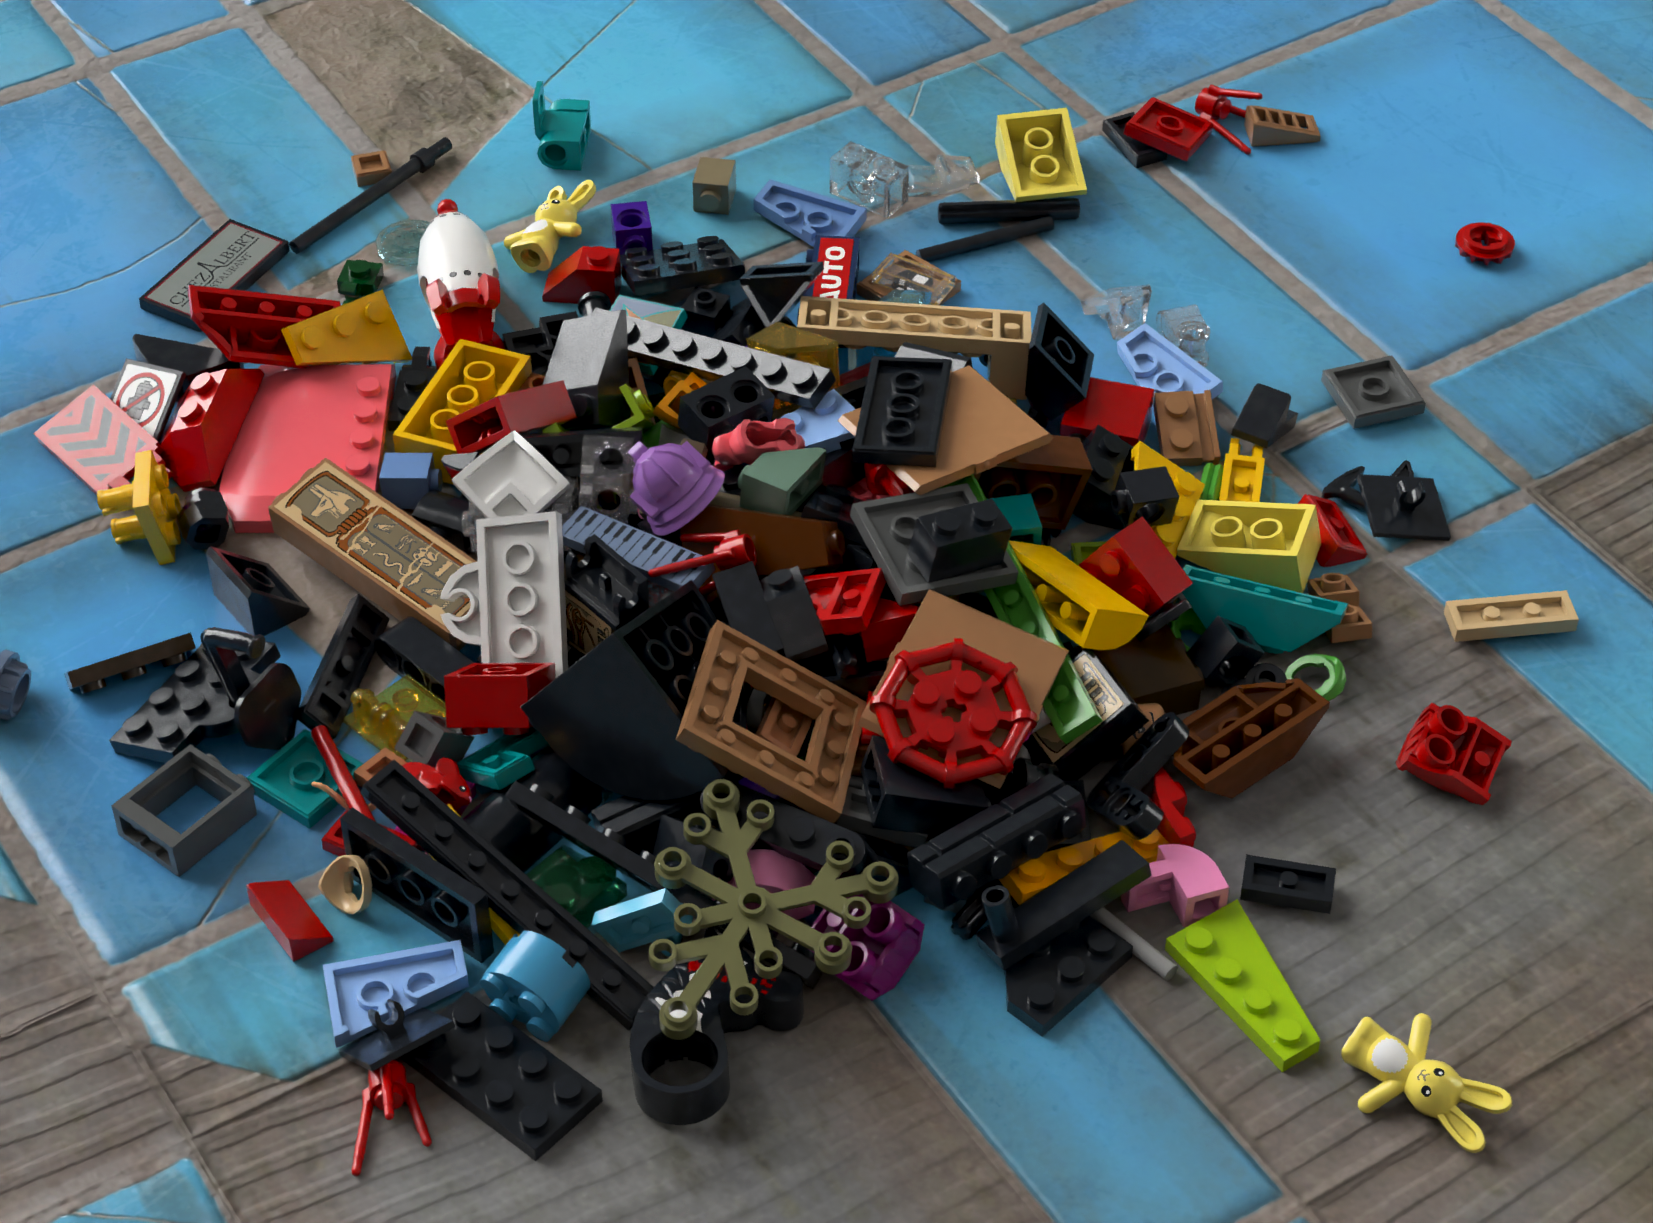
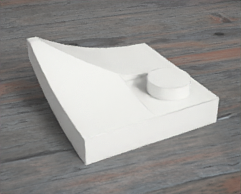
[452,430,570,519]

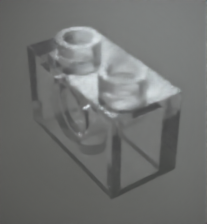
[830,141,909,219]

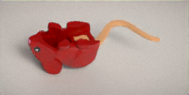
[311,758,472,812]

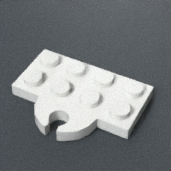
[440,511,568,678]

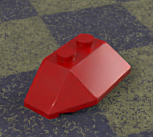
[188,285,341,368]
[159,369,265,492]

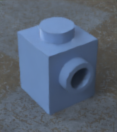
[379,453,443,510]

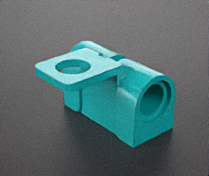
[532,81,591,171]

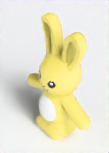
[504,180,596,273]
[1341,1013,1512,1153]

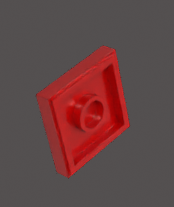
[1123,97,1214,162]

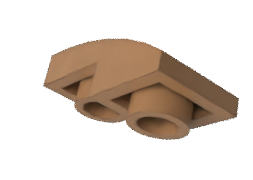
[1307,573,1372,643]

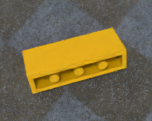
[1009,540,1149,650]

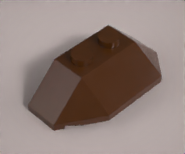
[1173,678,1330,799]

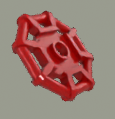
[869,638,1037,789]

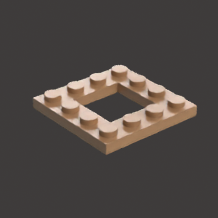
[676,620,867,823]

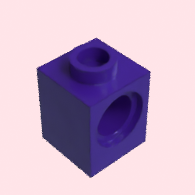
[610,201,653,255]

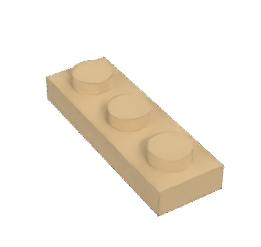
[1444,590,1579,642]

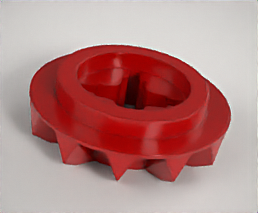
[1455,222,1515,266]

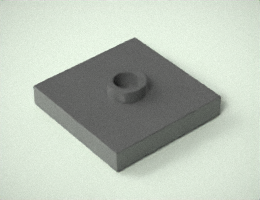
[1321,355,1426,429]

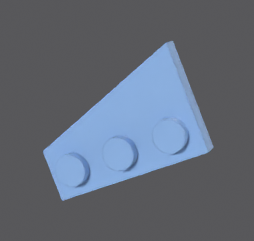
[1117,323,1223,412]

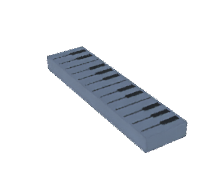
[562,506,715,591]

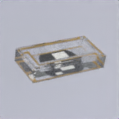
[872,253,955,305]

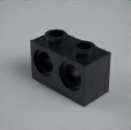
[678,366,775,455]

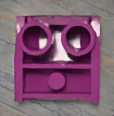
[807,894,925,1001]

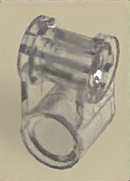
[1156,304,1210,368]

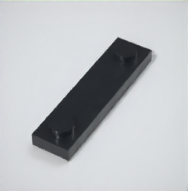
[295,594,390,739]

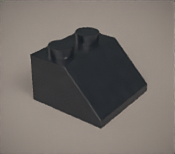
[1025,303,1094,421]

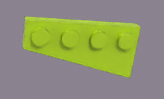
[1165,899,1320,1072]

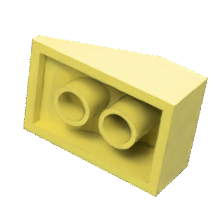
[995,108,1087,202]
[1177,499,1321,593]

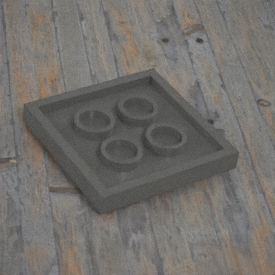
[850,483,1019,606]

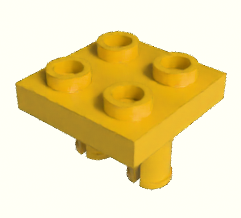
[97,450,182,565]

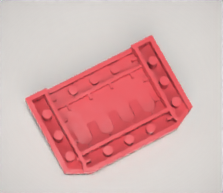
[219,364,396,533]

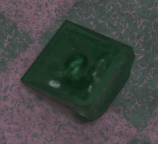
[526,845,627,928]

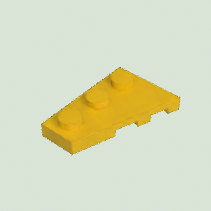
[281,289,412,366]

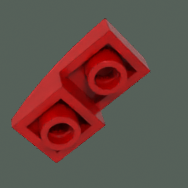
[1152,767,1196,847]

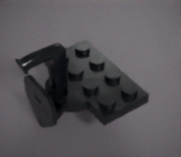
[109,627,301,763]

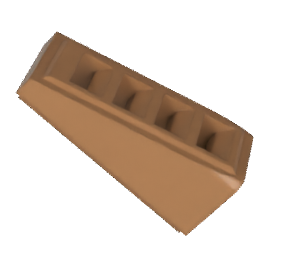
[1244,105,1321,147]

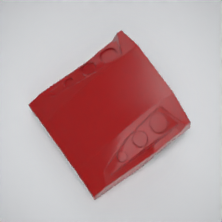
[1395,703,1512,805]

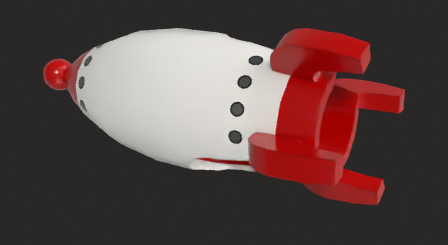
[417,199,506,369]

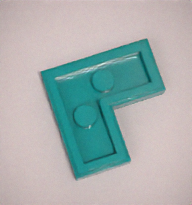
[456,727,548,790]

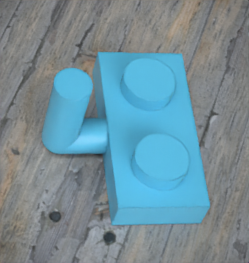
[591,888,693,957]

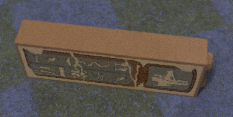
[268,458,477,651]

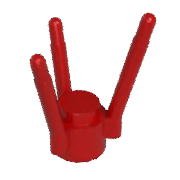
[1195,84,1263,155]
[648,529,757,596]
[351,1060,432,1176]

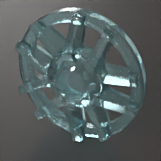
[376,220,430,270]

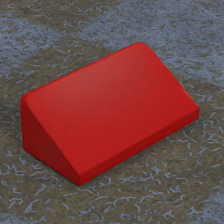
[1298,494,1368,567]
[246,880,334,962]

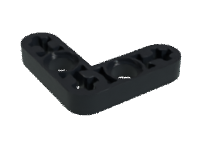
[1086,712,1190,840]

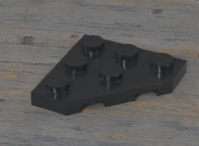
[1004,893,1133,1037]

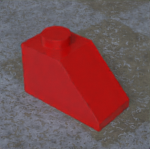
[542,246,622,305]

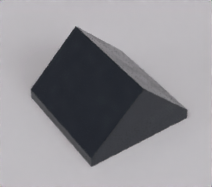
[206,546,310,636]

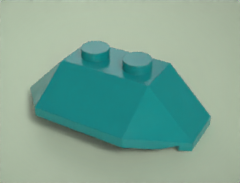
[1182,565,1348,654]

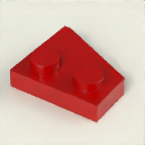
[803,568,886,635]

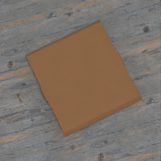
[838,366,1054,495]
[858,589,1069,789]

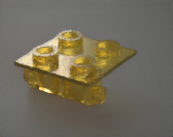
[343,675,446,761]

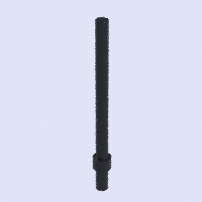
[289,137,452,254]

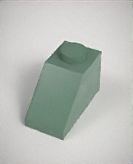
[738,447,826,516]

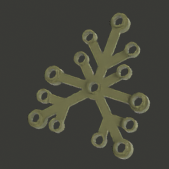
[649,779,899,1040]

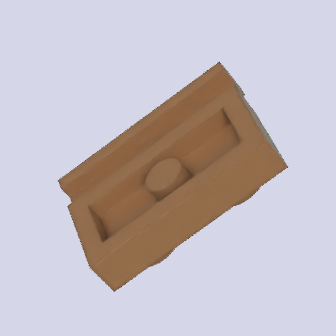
[1153,390,1221,467]

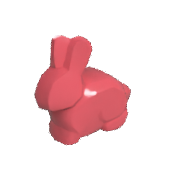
[712,418,805,471]

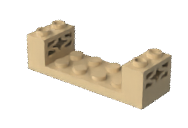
[795,296,1032,402]

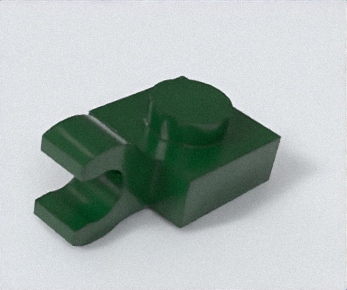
[337,260,384,305]

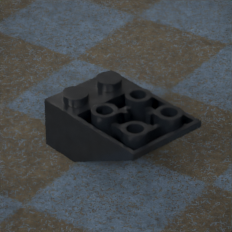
[1072,424,1134,530]

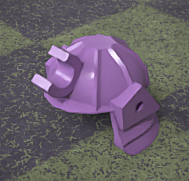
[627,441,725,536]

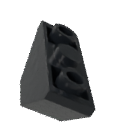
[132,334,244,402]

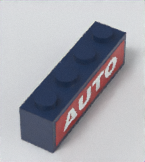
[797,235,860,348]

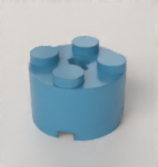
[479,931,590,1042]

